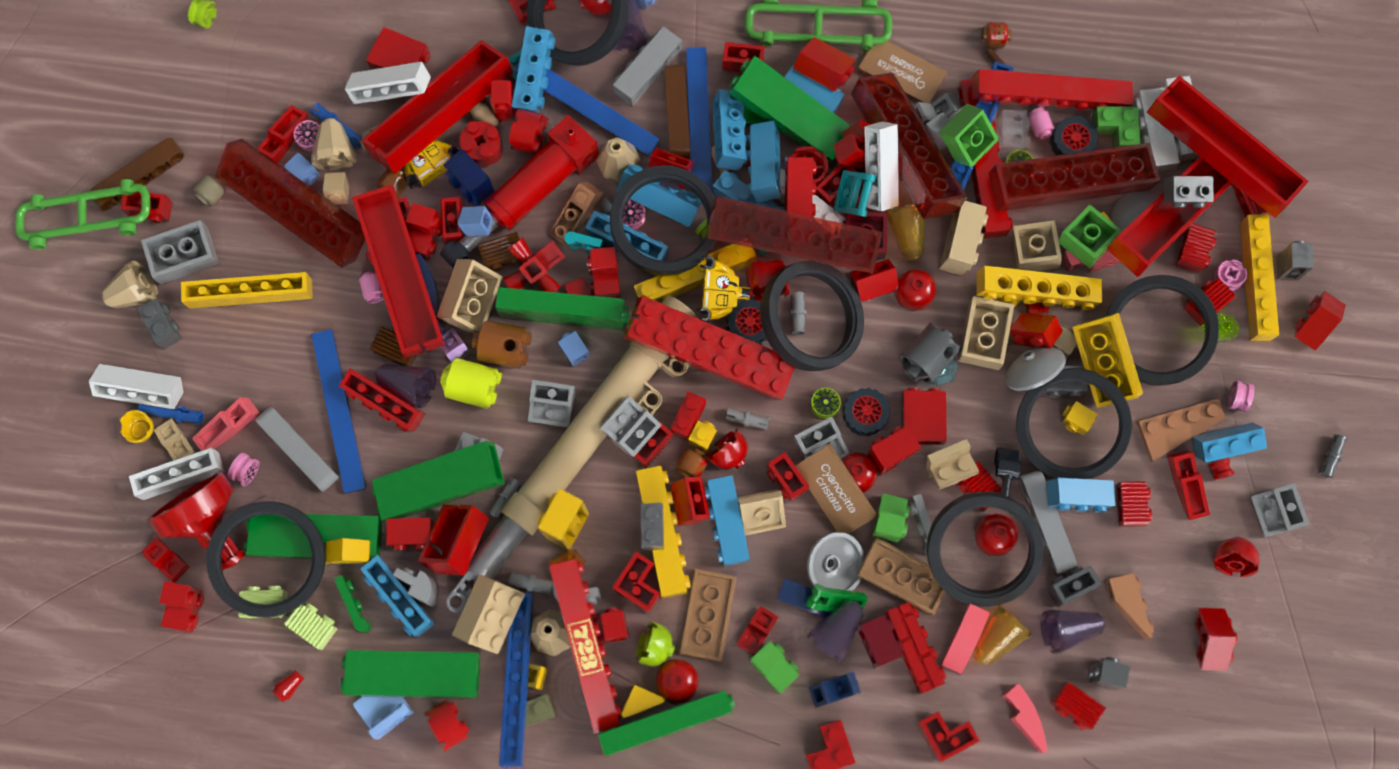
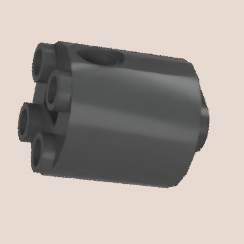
[900,322,962,384]

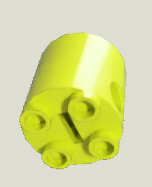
[440,358,502,409]

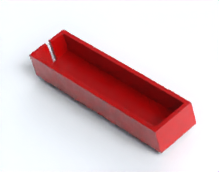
[361,40,514,175]
[1147,75,1309,218]
[1107,157,1232,277]
[352,184,446,359]
[623,296,795,400]

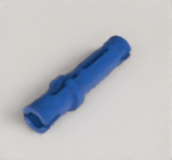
[310,103,362,149]
[138,404,204,425]

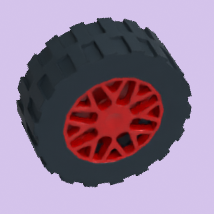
[1050,116,1099,163]
[727,299,767,345]
[843,388,890,436]

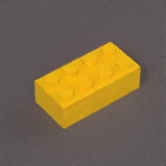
[1072,313,1143,408]
[537,488,589,550]

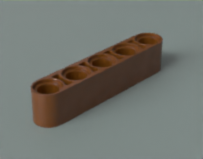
[664,64,690,158]
[90,138,185,211]

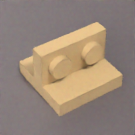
[925,439,979,490]
[737,489,786,536]

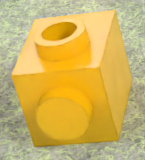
[1061,401,1098,436]
[688,421,717,453]

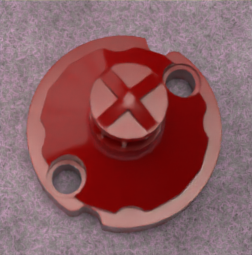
[148,471,245,571]

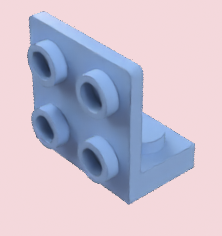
[353,697,414,740]

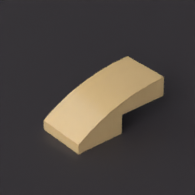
[154,418,195,461]

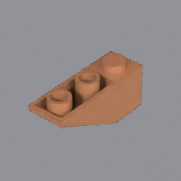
[549,182,603,246]
[1104,573,1154,639]

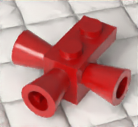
[503,237,566,292]

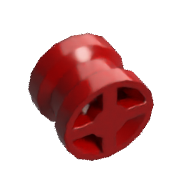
[1209,458,1235,481]

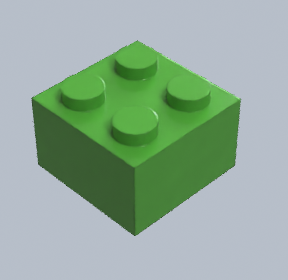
[939,104,999,167]
[1059,205,1122,268]

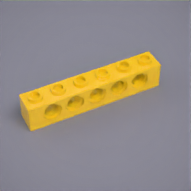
[977,266,1102,310]

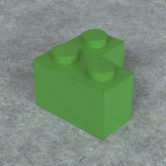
[1092,107,1140,154]
[871,493,910,544]
[750,641,799,694]

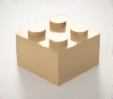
[1012,220,1062,271]

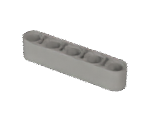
[255,405,340,492]
[1019,470,1077,575]

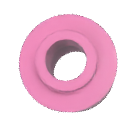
[1029,107,1055,139]
[359,271,383,304]

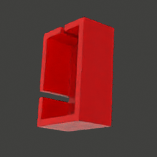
[418,504,489,576]

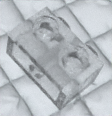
[999,110,1031,155]

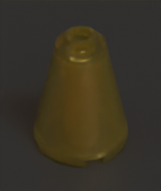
[885,203,927,261]
[973,605,1033,666]

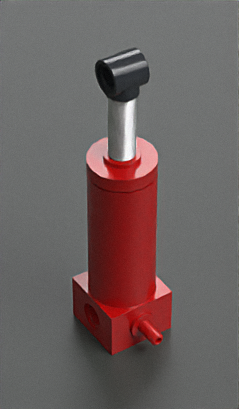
[440,114,599,269]

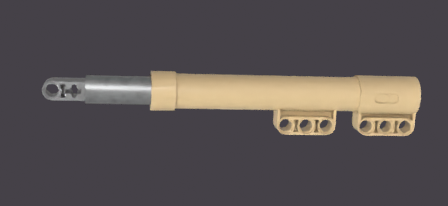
[446,296,699,612]

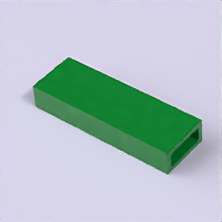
[728,56,851,163]
[496,287,629,330]
[372,441,505,522]
[244,514,383,561]
[340,650,481,699]
[598,690,735,756]

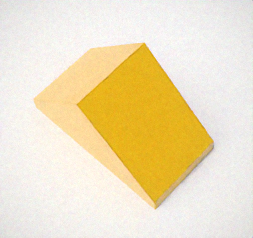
[326,538,370,564]
[528,664,548,690]
[622,685,665,719]

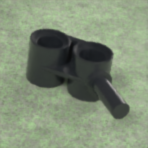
[994,447,1021,497]

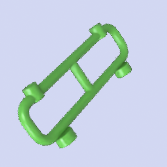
[744,0,892,51]
[15,179,150,250]

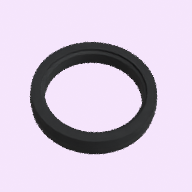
[527,0,629,66]
[610,166,720,276]
[760,260,864,371]
[1106,275,1219,386]
[1016,368,1132,479]
[927,491,1044,607]
[206,501,326,618]

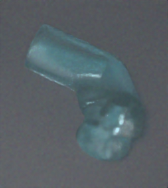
[933,360,958,387]

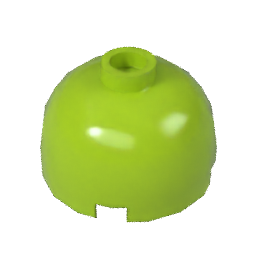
[635,621,675,666]

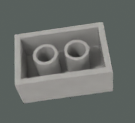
[141,220,220,285]

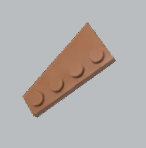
[1137,399,1226,462]

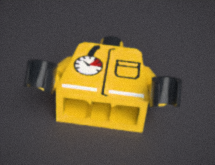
[405,140,463,189]
[696,256,750,321]

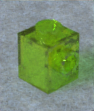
[1203,314,1239,343]

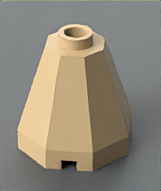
[311,119,357,171]
[596,137,641,183]
[102,261,158,308]
[530,609,571,656]

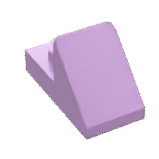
[441,328,470,362]

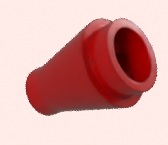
[271,670,304,703]

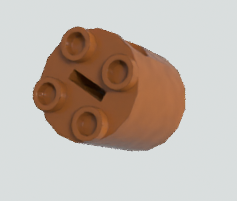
[472,321,532,369]

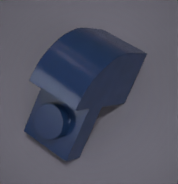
[808,671,861,708]

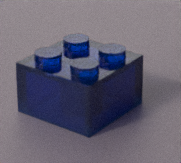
[443,149,495,206]

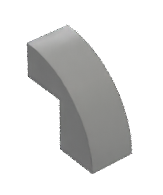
[903,93,961,130]

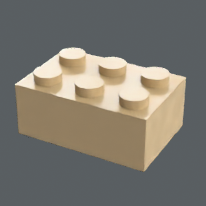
[939,200,988,276]
[436,259,502,333]
[958,296,1014,370]
[452,574,525,654]

